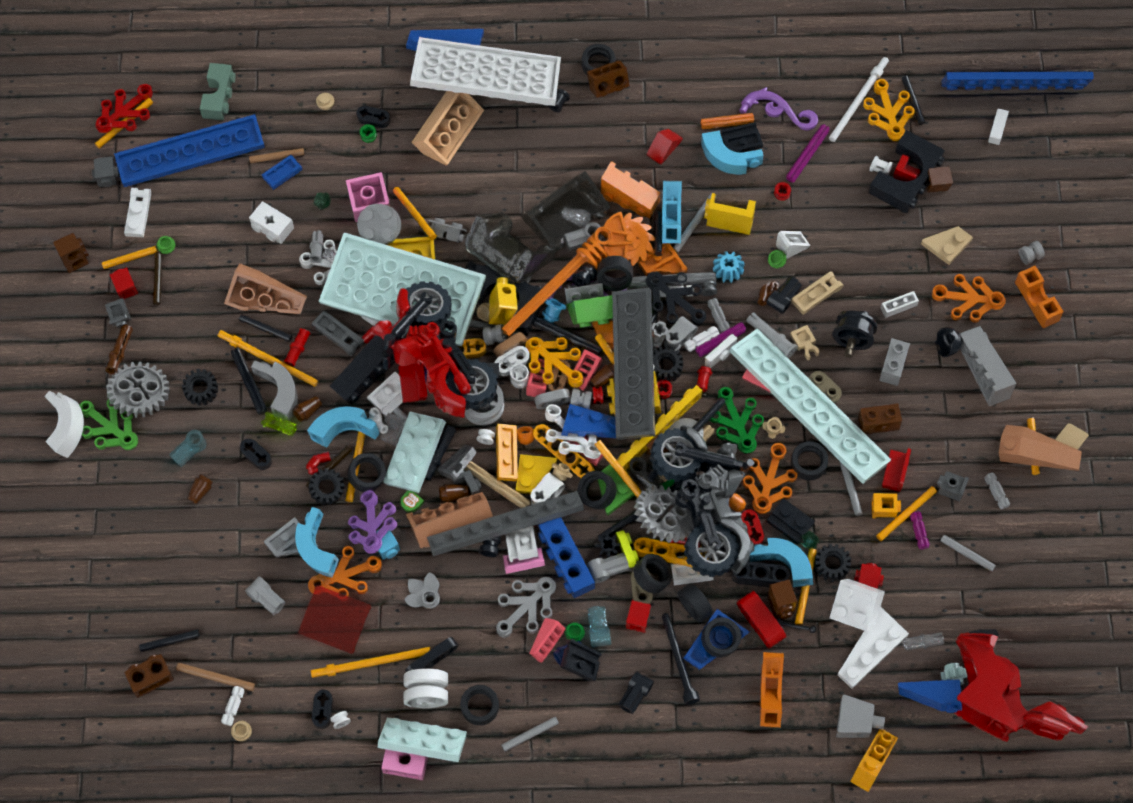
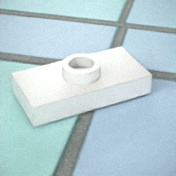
[705,334,737,368]

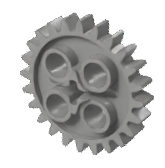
[106,361,170,418]
[634,485,694,543]

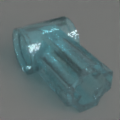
[169,430,207,467]
[588,606,611,648]

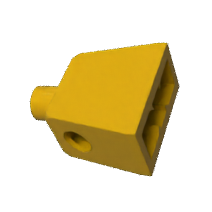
[489,277,517,325]

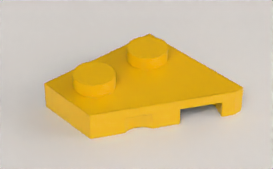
[516,454,557,495]

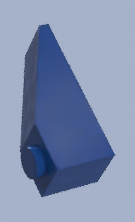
[898,679,962,713]

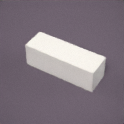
[988,108,1009,145]
[880,291,919,318]

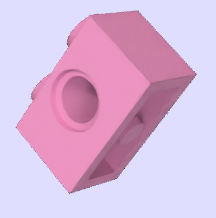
[381,749,428,780]

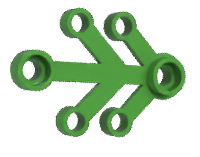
[79,399,138,450]

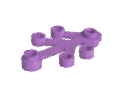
[348,490,397,554]

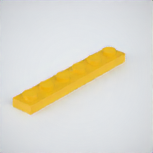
[617,385,702,471]

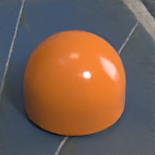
[517,426,535,445]

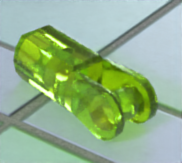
[260,412,297,436]

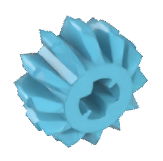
[713,251,745,283]

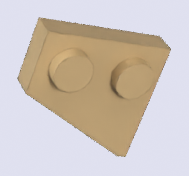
[921,226,973,265]

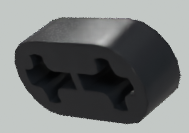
[356,106,390,128]
[240,438,272,470]
[312,689,333,729]

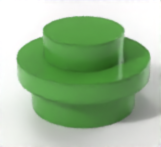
[157,236,176,254]
[768,250,787,269]

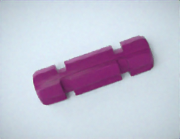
[910,511,929,550]

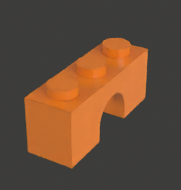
[1015,266,1064,328]

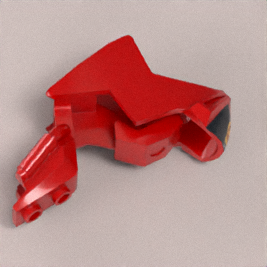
[954,629,1088,742]

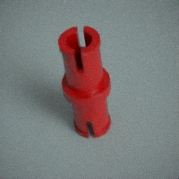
[284,328,311,367]

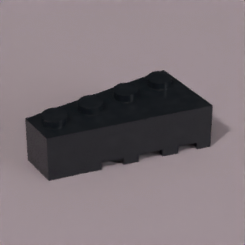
[330,335,396,405]

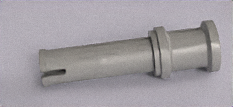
[746,312,798,358]

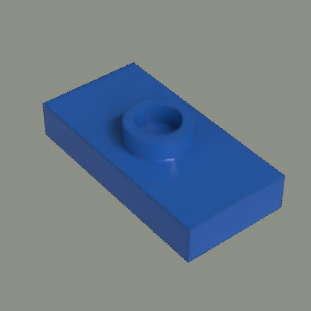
[262,155,302,190]

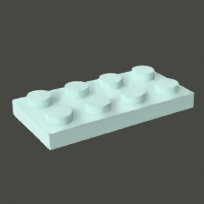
[383,412,446,493]
[378,717,467,762]

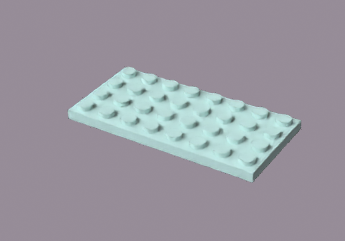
[319,233,486,347]

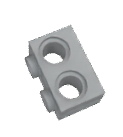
[879,338,910,386]

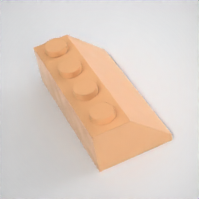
[412,91,484,165]

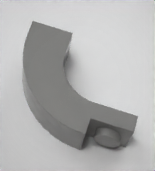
[251,361,298,422]

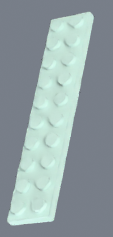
[729,328,891,484]

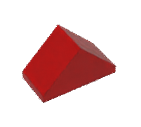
[646,129,683,165]

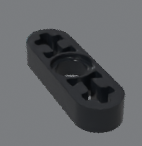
[405,637,459,672]

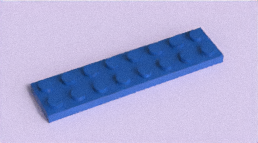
[941,72,1094,90]
[114,114,265,187]

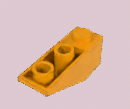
[850,729,898,792]

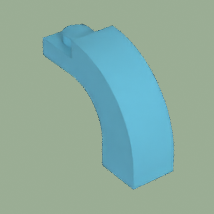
[701,131,764,175]
[662,181,682,243]
[307,407,380,448]
[295,507,339,578]
[750,538,813,587]

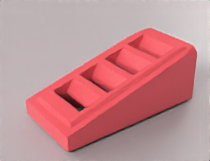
[567,349,603,391]
[526,359,549,397]
[529,618,566,663]

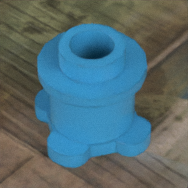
[542,298,567,322]

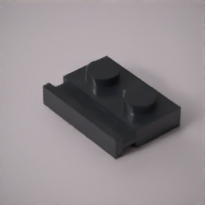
[721,122,763,153]
[766,499,815,545]
[560,639,602,682]

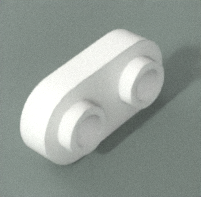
[495,346,530,376]

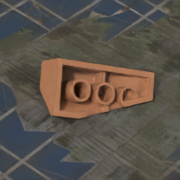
[224,264,307,314]
[999,425,1082,471]

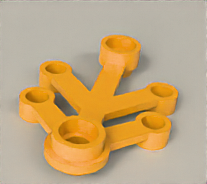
[863,79,915,141]
[525,337,583,388]

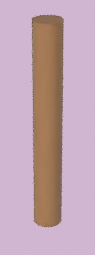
[249,148,305,164]

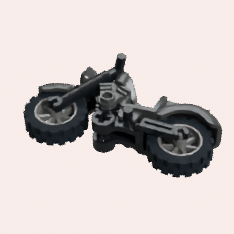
[650,426,754,577]

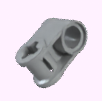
[664,316,698,352]

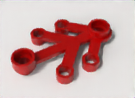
[95,84,153,133]

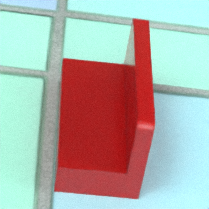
[398,363,428,403]
[882,448,911,492]

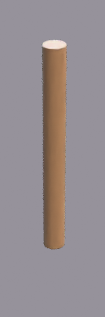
[176,663,255,691]

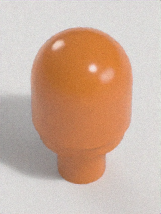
[729,493,746,512]

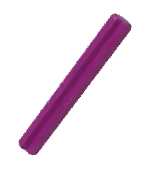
[786,124,830,183]

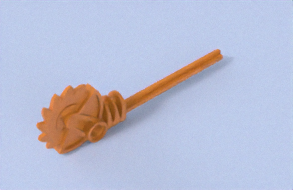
[501,212,655,337]

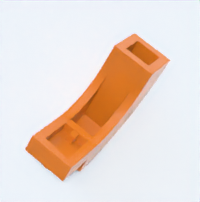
[760,652,784,727]

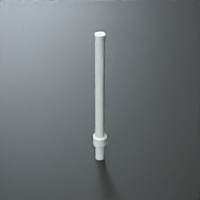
[829,57,889,142]

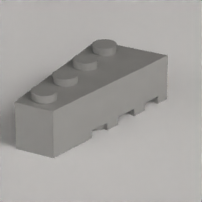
[959,326,1017,406]

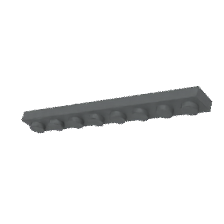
[427,491,584,556]

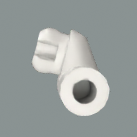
[369,407,388,434]

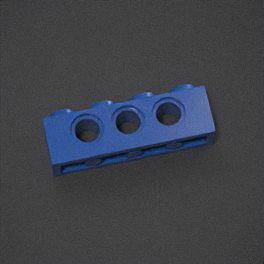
[537,517,595,598]

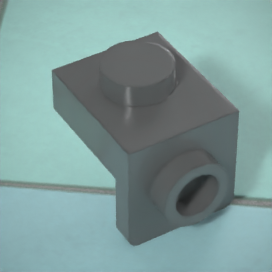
[105,298,131,328]
[452,470,482,495]

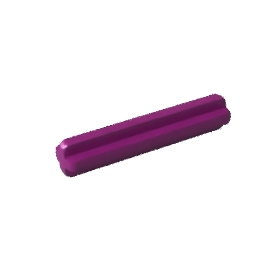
[695,322,746,357]

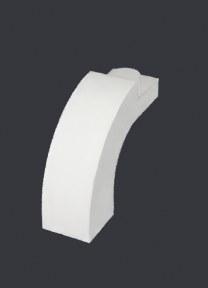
[45,391,84,458]

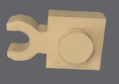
[790,325,819,360]

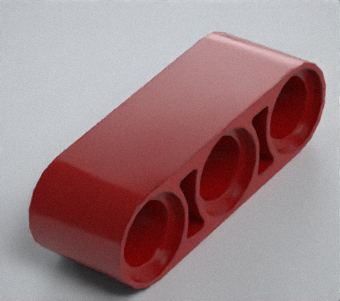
[736,591,786,649]

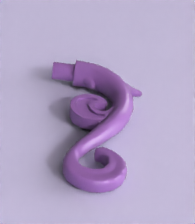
[739,87,818,131]

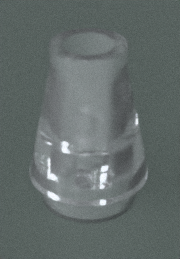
[562,207,590,227]

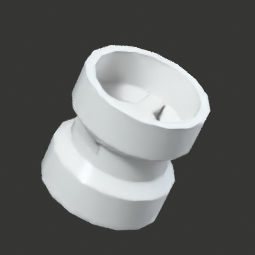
[510,364,529,389]

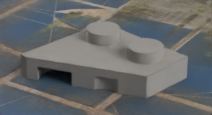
[264,517,319,558]

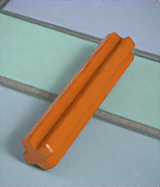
[700,113,754,129]

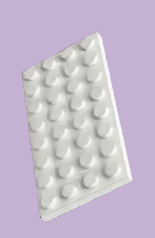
[410,37,561,106]

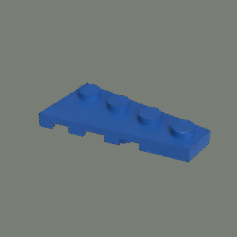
[406,29,484,51]

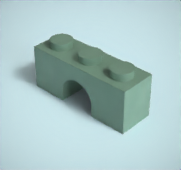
[200,63,236,121]

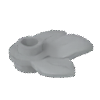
[404,572,440,609]

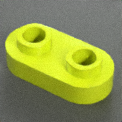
[616,530,639,568]

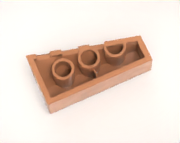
[406,492,493,548]

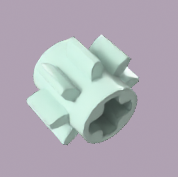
[940,663,967,685]

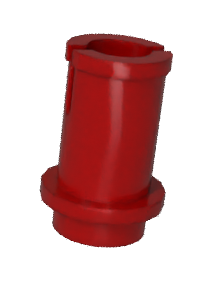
[696,366,712,392]

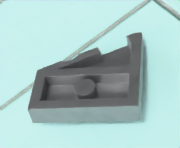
[437,444,477,480]

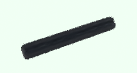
[533,317,602,356]
[231,348,267,414]

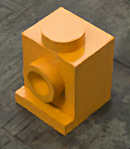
[871,493,901,519]

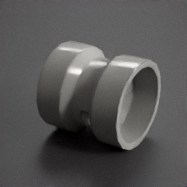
[1019,241,1045,265]
[483,324,507,346]
[570,389,592,409]

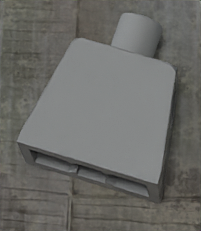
[836,695,885,738]

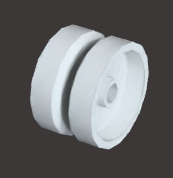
[404,669,448,709]

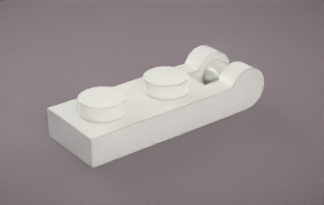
[124,188,151,238]

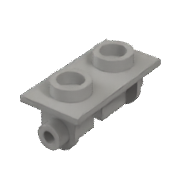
[428,217,467,243]
[564,280,604,304]

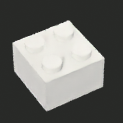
[830,579,885,631]

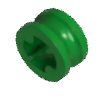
[360,124,377,143]

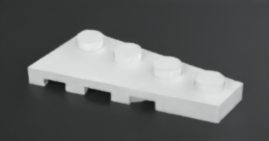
[838,606,909,689]

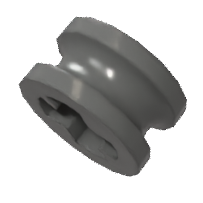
[700,281,717,296]

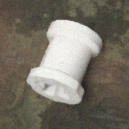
[869,156,893,175]

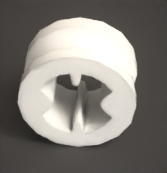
[477,429,495,445]
[330,711,351,729]

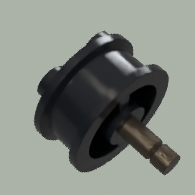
[832,311,878,358]

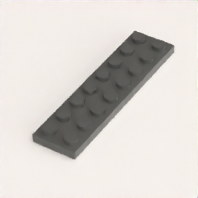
[612,287,655,440]

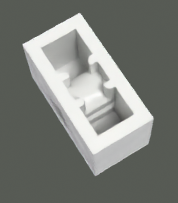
[249,201,294,244]

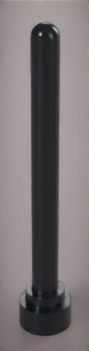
[662,613,700,705]

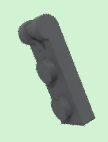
[311,310,364,356]

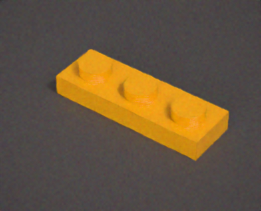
[496,424,518,482]

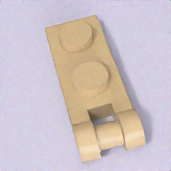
[791,271,844,315]

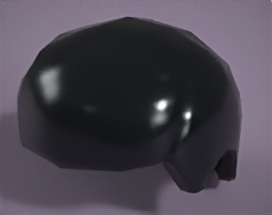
[935,326,962,358]

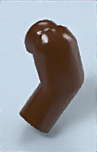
[757,281,779,306]

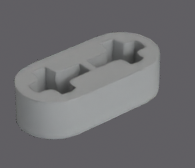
[534,389,571,409]

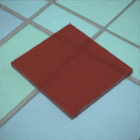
[298,585,372,654]

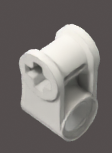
[531,473,565,505]

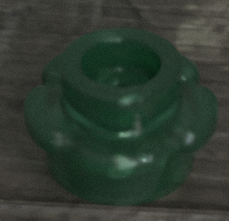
[314,192,331,210]
[801,531,819,549]

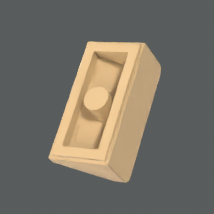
[1055,423,1089,450]

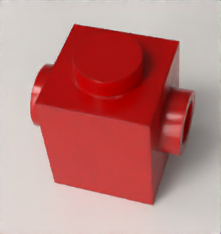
[854,563,884,589]

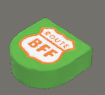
[401,490,424,513]

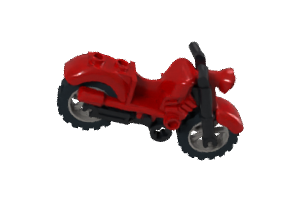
[372,281,498,418]

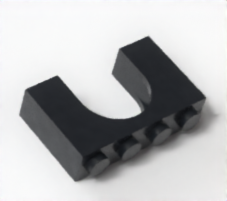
[868,130,945,214]
[473,264,545,336]

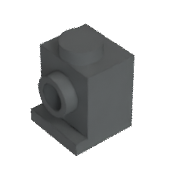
[937,471,969,502]

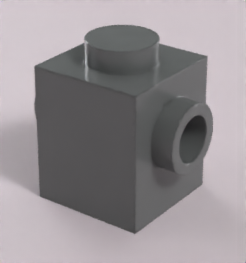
[92,157,119,187]

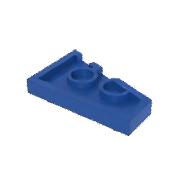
[561,404,616,438]
[683,609,750,670]

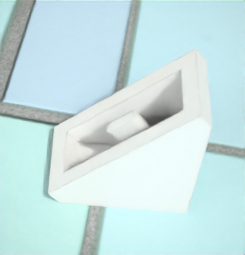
[776,231,810,259]

